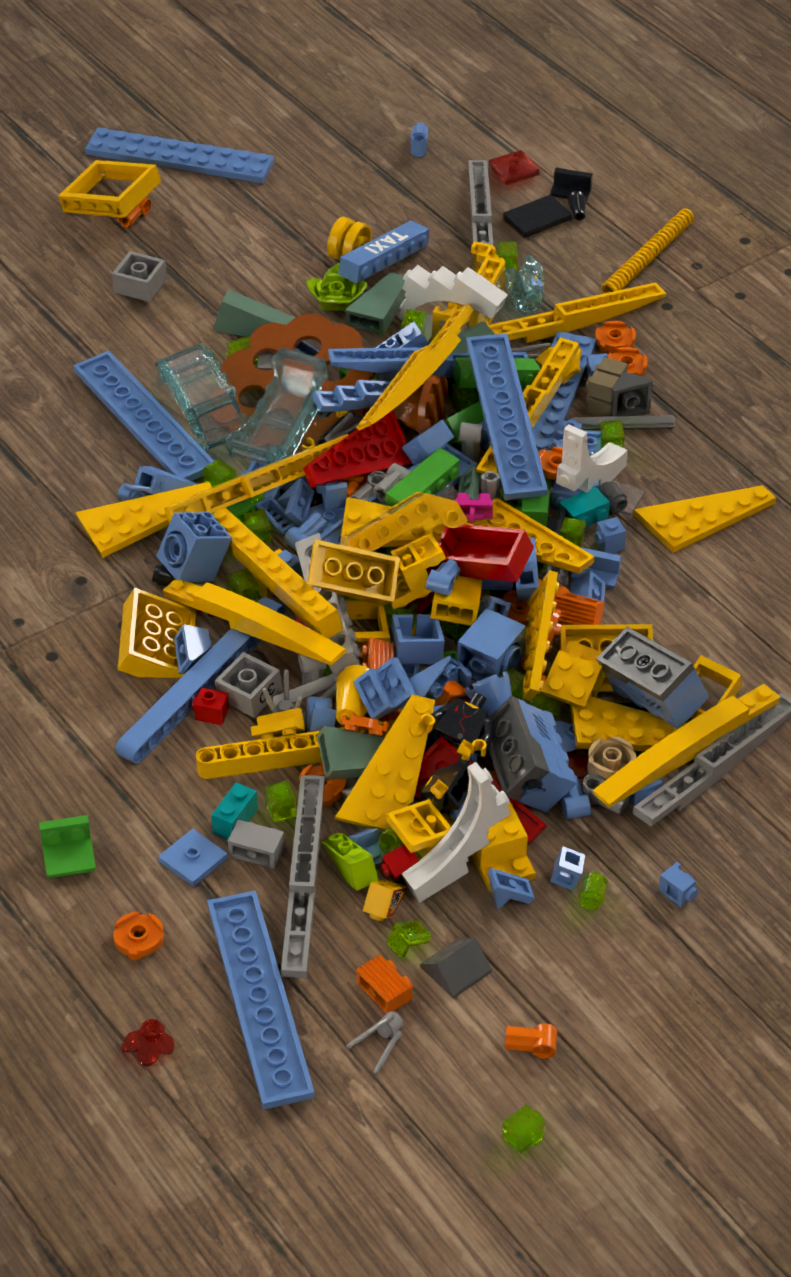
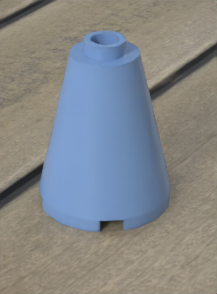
[464,672,512,716]

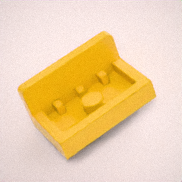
[251,708,305,739]

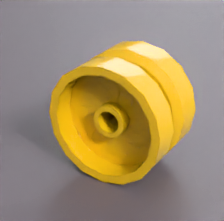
[327,216,372,260]

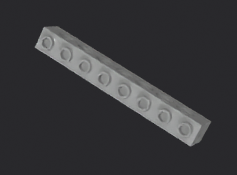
[295,533,361,677]

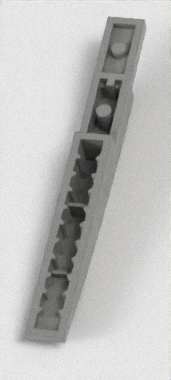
[468,160,493,265]
[632,693,791,826]
[281,775,325,978]

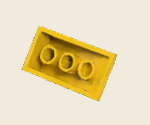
[307,539,400,605]

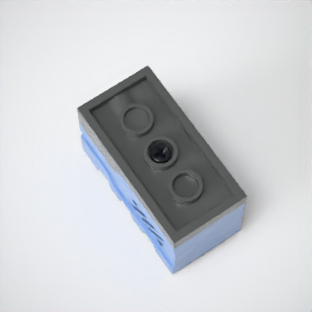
[596,627,709,729]
[488,696,577,812]

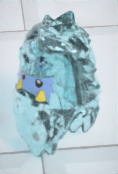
[505,255,545,315]

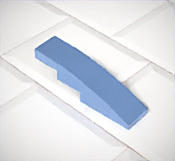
[312,380,391,412]

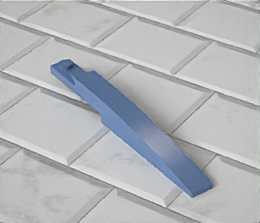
[328,347,528,378]

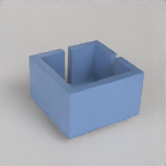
[390,614,445,665]

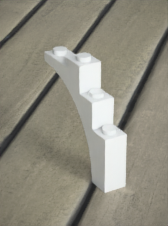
[398,265,508,322]
[556,424,627,493]
[402,762,510,903]

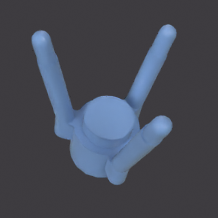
[118,483,152,501]

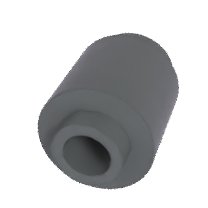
[599,481,628,513]

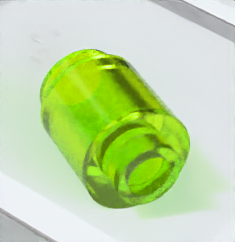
[378,829,404,853]
[579,872,608,910]

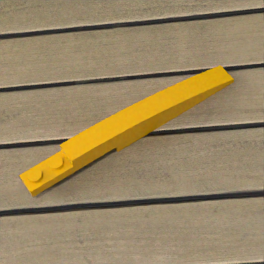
[488,282,666,343]
[356,304,474,430]
[476,337,579,474]
[164,434,348,523]
[162,580,346,666]
[592,684,781,807]

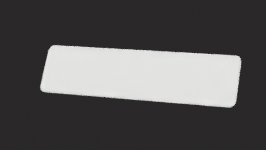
[273,674,337,708]

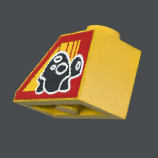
[363,879,407,921]

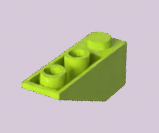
[321,833,378,891]

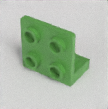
[39,815,96,878]

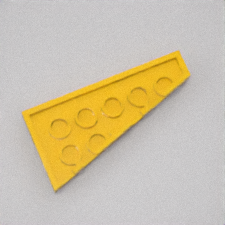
[75,482,212,558]
[633,485,776,553]
[340,497,474,547]
[465,497,594,574]
[522,570,559,701]
[334,694,435,835]
[570,697,716,751]

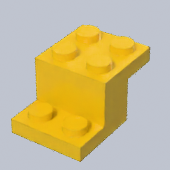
[390,533,446,609]
[541,640,605,709]
[386,799,454,858]
[472,803,536,892]

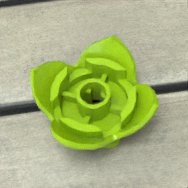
[306,263,367,312]

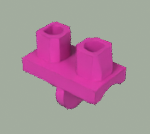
[453,493,493,525]

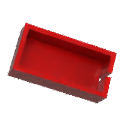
[435,524,534,582]

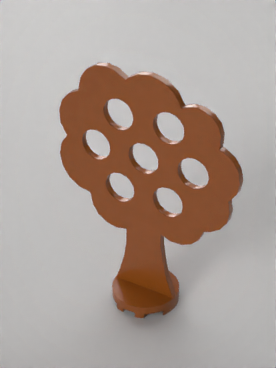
[208,314,448,458]

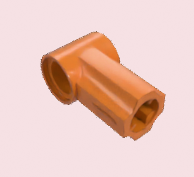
[117,198,151,228]
[505,1024,558,1059]

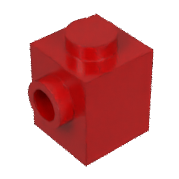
[192,688,229,726]
[380,844,419,882]

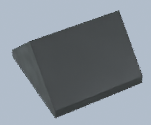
[611,371,653,416]
[420,938,492,999]

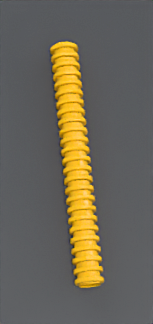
[601,208,694,294]

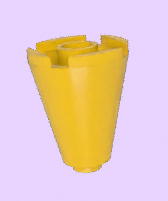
[336,665,370,724]

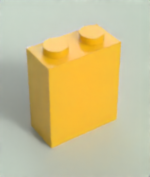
[430,576,482,626]

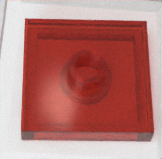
[488,150,540,185]

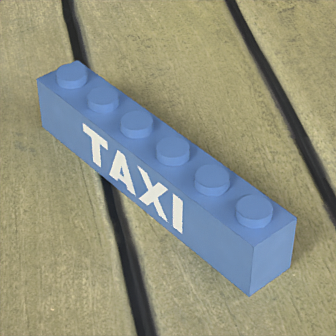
[338,220,429,283]

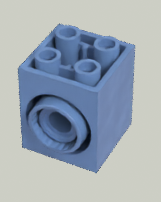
[156,511,232,582]
[457,608,526,682]

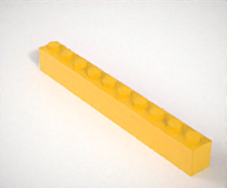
[213,507,344,639]

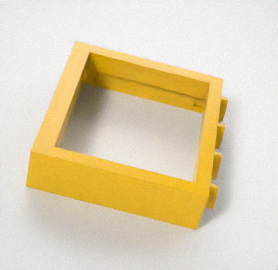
[58,160,161,218]

